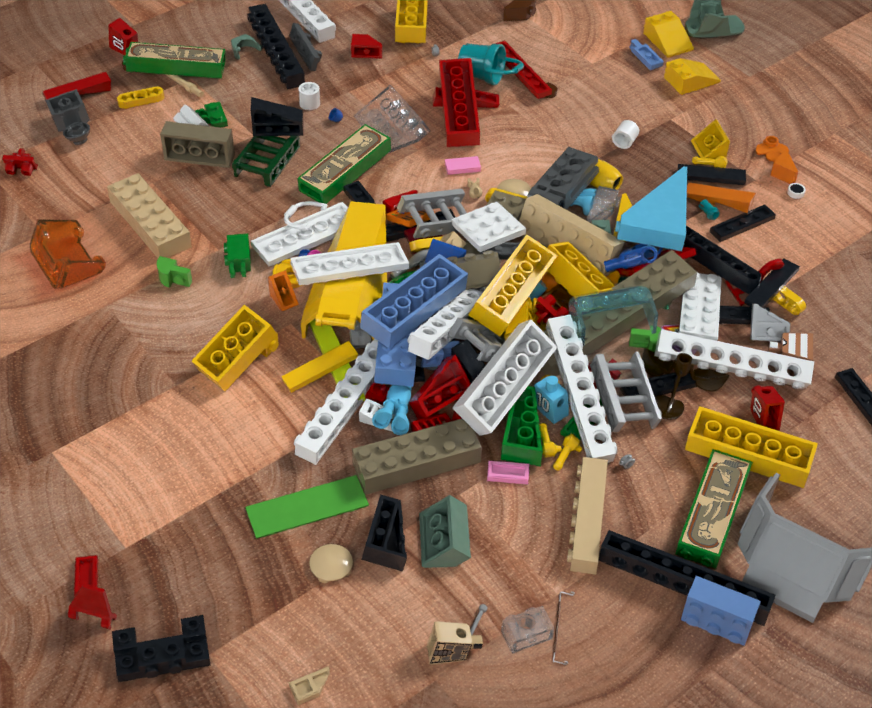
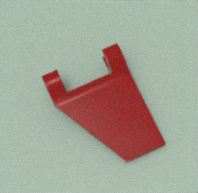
[68,584,117,630]

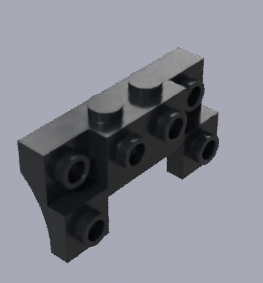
[112,615,211,683]

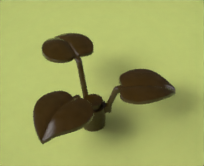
[642,348,729,420]

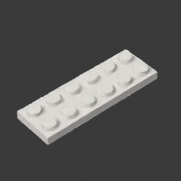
[251,202,348,267]
[290,242,409,285]
[679,272,721,341]

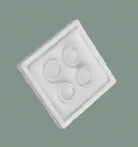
[451,202,526,252]

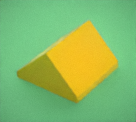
[691,119,730,159]

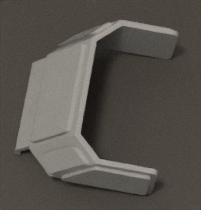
[737,473,872,623]

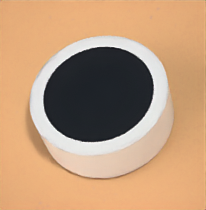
[787,183,806,199]

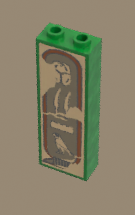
[123,42,226,79]
[297,124,391,204]
[675,449,752,569]

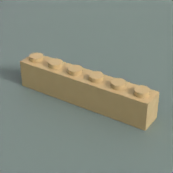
[567,457,608,575]

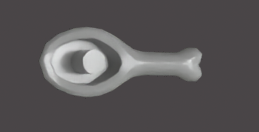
[390,249,428,279]

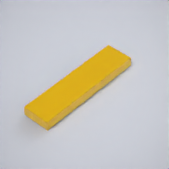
[281,341,359,393]

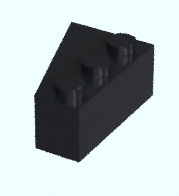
[250,97,304,136]

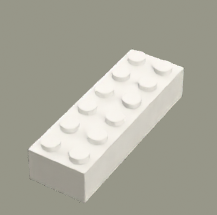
[453,320,557,436]

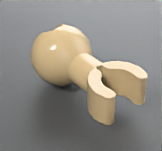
[468,178,482,199]

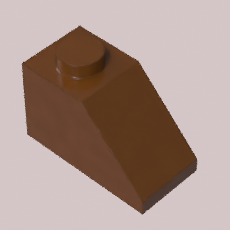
[503,0,536,22]

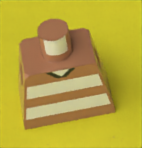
[768,333,813,361]

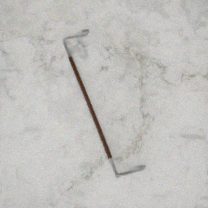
[553,591,575,665]

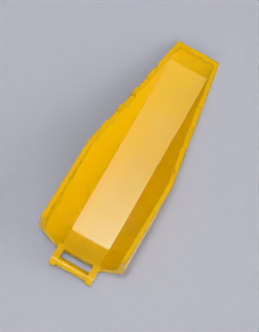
[301,201,387,340]

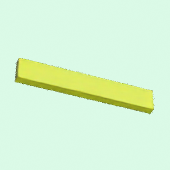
[309,319,365,402]

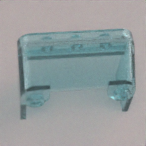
[569,286,659,347]

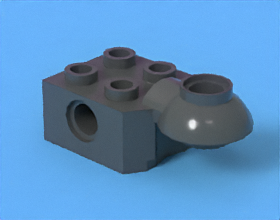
[45,89,90,145]

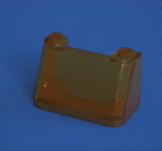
[30,219,106,289]

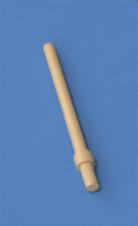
[165,74,204,98]

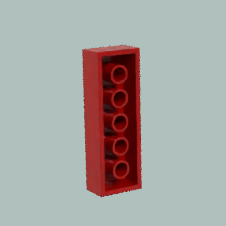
[439,58,480,147]

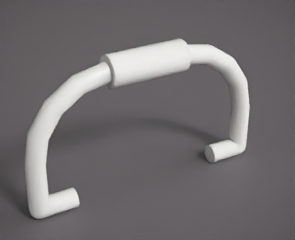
[284,201,328,231]

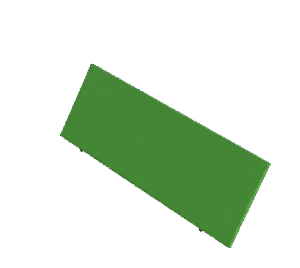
[245,475,369,539]

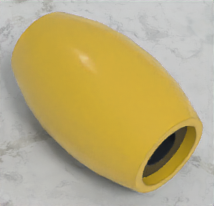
[589,159,623,192]

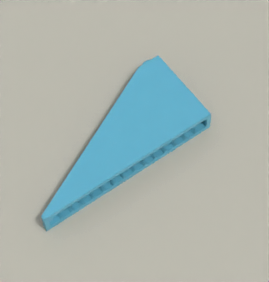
[615,166,687,251]

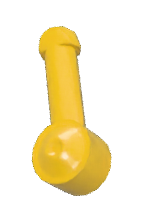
[692,156,728,168]
[539,423,562,458]
[553,434,582,471]

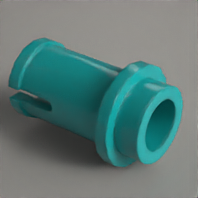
[699,199,720,220]

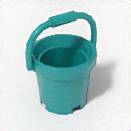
[458,43,524,86]

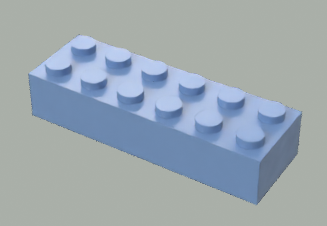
[360,254,468,349]
[374,282,418,387]

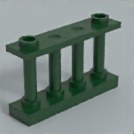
[232,136,300,187]

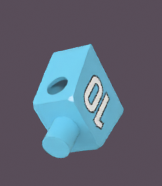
[534,376,569,424]

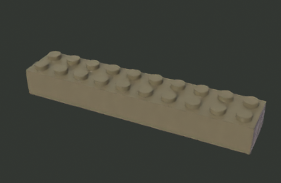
[541,250,697,376]

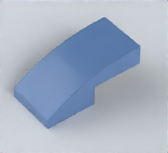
[421,341,459,367]

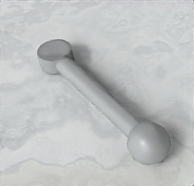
[470,604,488,635]

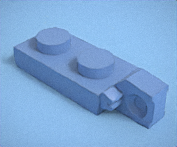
[630,39,664,70]

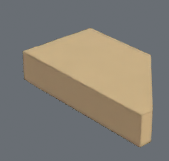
[289,667,330,705]

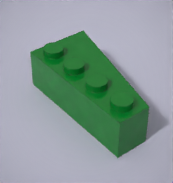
[501,386,543,467]

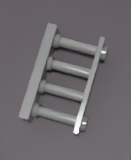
[397,189,467,238]
[448,318,505,362]
[590,352,662,432]

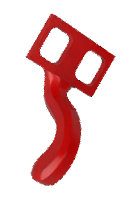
[725,259,784,306]

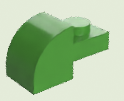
[157,256,192,288]
[629,325,662,352]

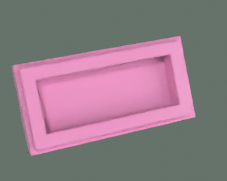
[445,156,481,175]
[487,461,529,484]

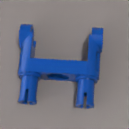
[604,244,663,272]

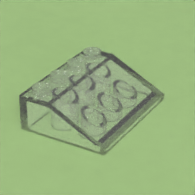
[354,84,430,153]

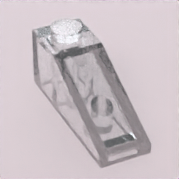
[587,186,621,223]

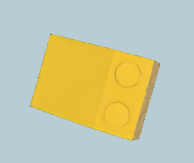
[643,11,694,58]
[664,58,721,95]

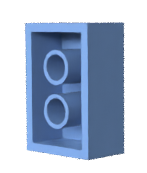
[681,576,761,646]

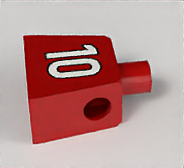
[108,18,138,55]
[750,385,785,431]

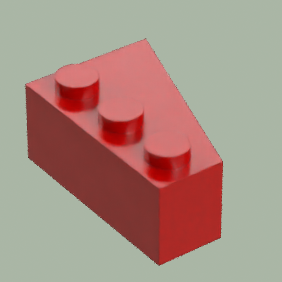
[409,355,471,419]

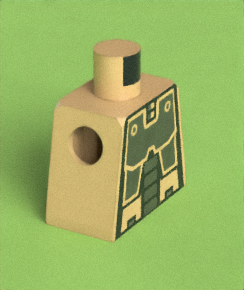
[427,621,483,664]

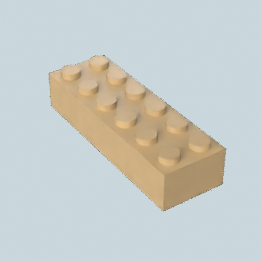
[107,173,192,258]
[519,194,625,276]

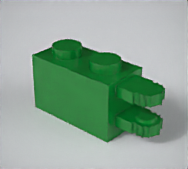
[224,234,251,278]

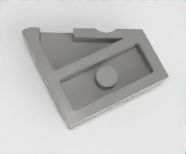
[750,304,790,341]

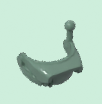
[231,34,262,59]

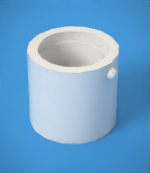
[298,82,320,110]
[612,120,640,149]

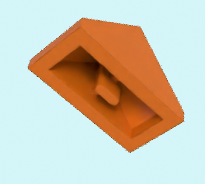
[770,150,798,184]
[268,270,299,311]

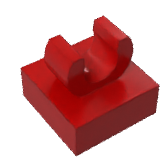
[365,382,389,406]

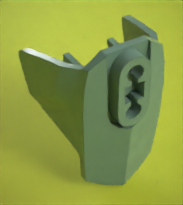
[685,0,745,38]

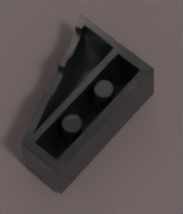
[451,340,486,384]
[361,494,407,572]

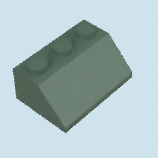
[419,495,471,568]

